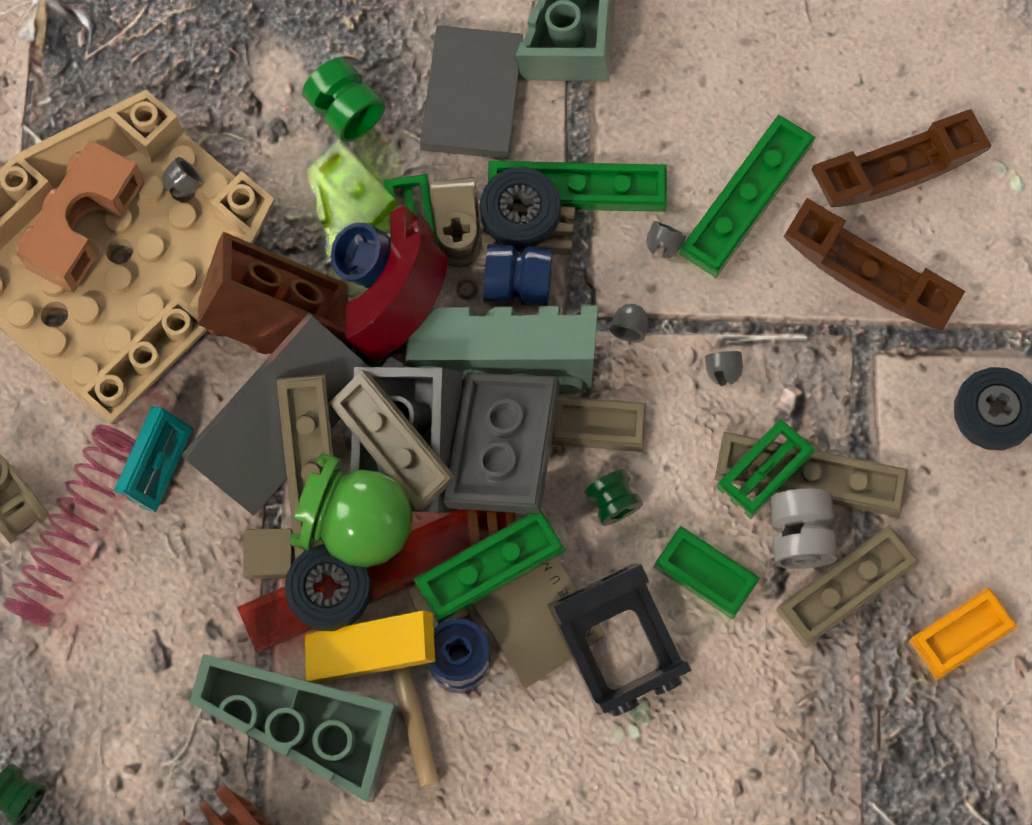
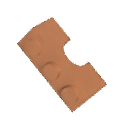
[16,140,144,293]

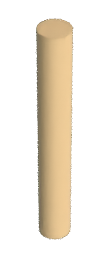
[391,667,439,788]

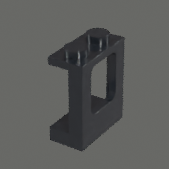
[547,563,692,717]

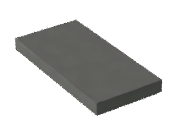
[181,313,369,516]

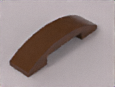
[811,109,991,207]
[783,198,965,331]

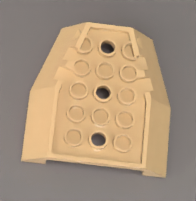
[0,90,275,425]

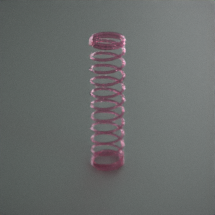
[2,424,136,627]

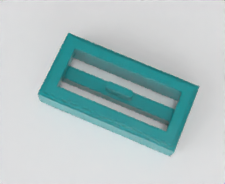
[113,406,193,512]

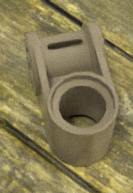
[430,177,480,268]
[0,454,50,544]

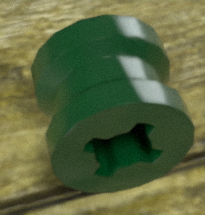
[584,469,643,526]
[0,764,46,825]

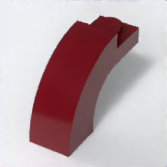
[346,205,448,363]

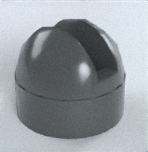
[162,157,203,197]
[646,221,686,258]
[609,304,649,343]
[705,351,743,386]

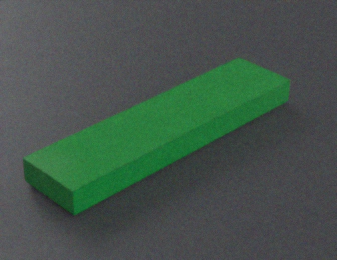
[679,114,816,278]
[488,161,667,212]

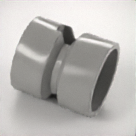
[770,488,838,569]

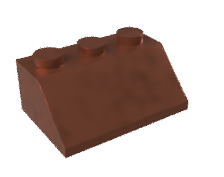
[198,231,348,354]

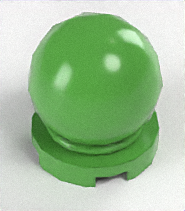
[289,453,413,567]

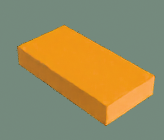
[909,587,1018,681]

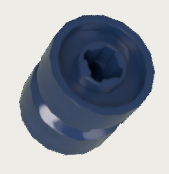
[330,222,390,289]
[483,244,552,307]
[428,618,491,694]

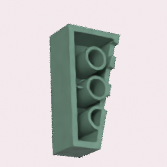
[515,0,615,81]
[406,306,598,394]
[189,654,399,803]

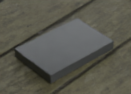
[420,25,523,159]
[443,373,560,514]

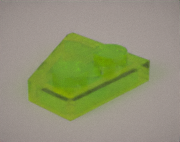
[307,139,399,259]

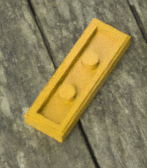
[305,611,435,684]

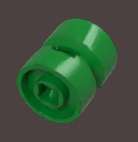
[302,57,386,142]

